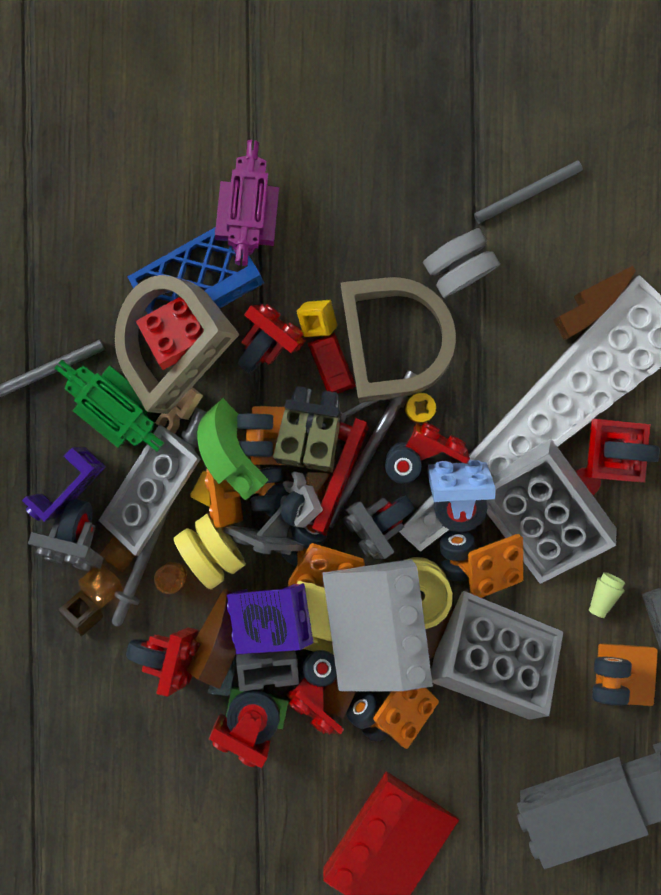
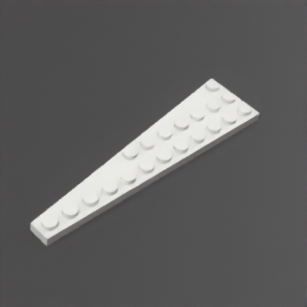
[399,275,661,551]

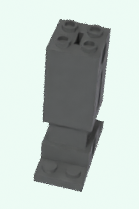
[517,742,661,869]

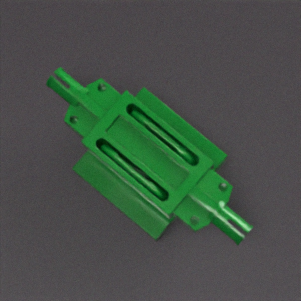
[55,359,165,452]

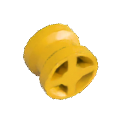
[405,393,436,422]

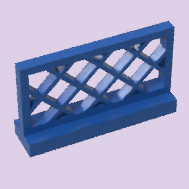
[128,227,264,314]

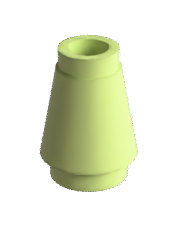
[589,572,625,618]

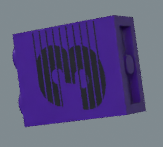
[22,447,106,521]
[227,583,314,654]

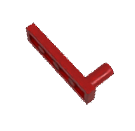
[312,418,369,536]

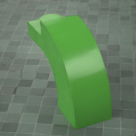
[197,398,268,500]

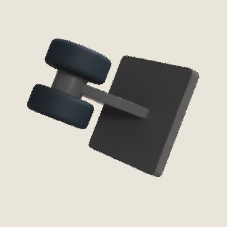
[223,483,305,555]

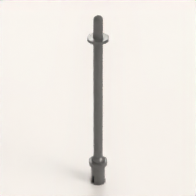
[112,408,207,627]

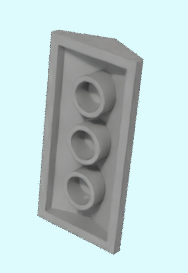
[99,425,201,556]

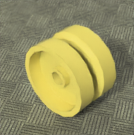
[174,513,246,590]
[406,557,453,629]

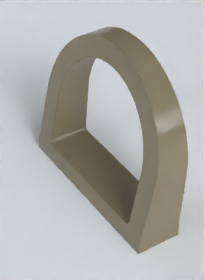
[115,275,239,414]
[340,277,456,403]

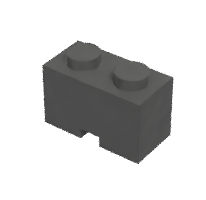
[236,650,299,691]

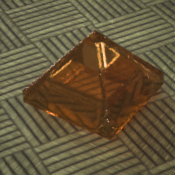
[100,536,135,573]

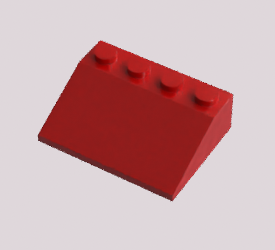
[323,771,459,895]

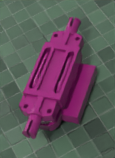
[215,140,279,266]

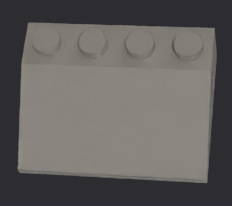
[487,438,617,584]
[322,559,433,691]
[431,591,563,720]

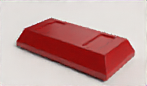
[308,333,356,394]

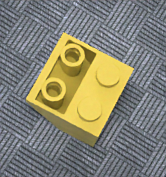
[297,581,334,655]

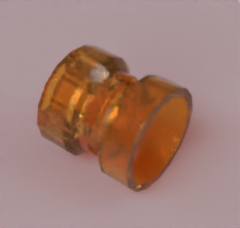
[154,562,187,594]

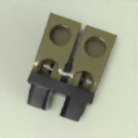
[273,386,342,473]

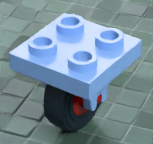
[428,460,496,532]

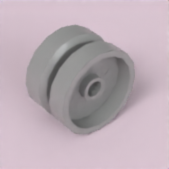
[423,228,500,298]

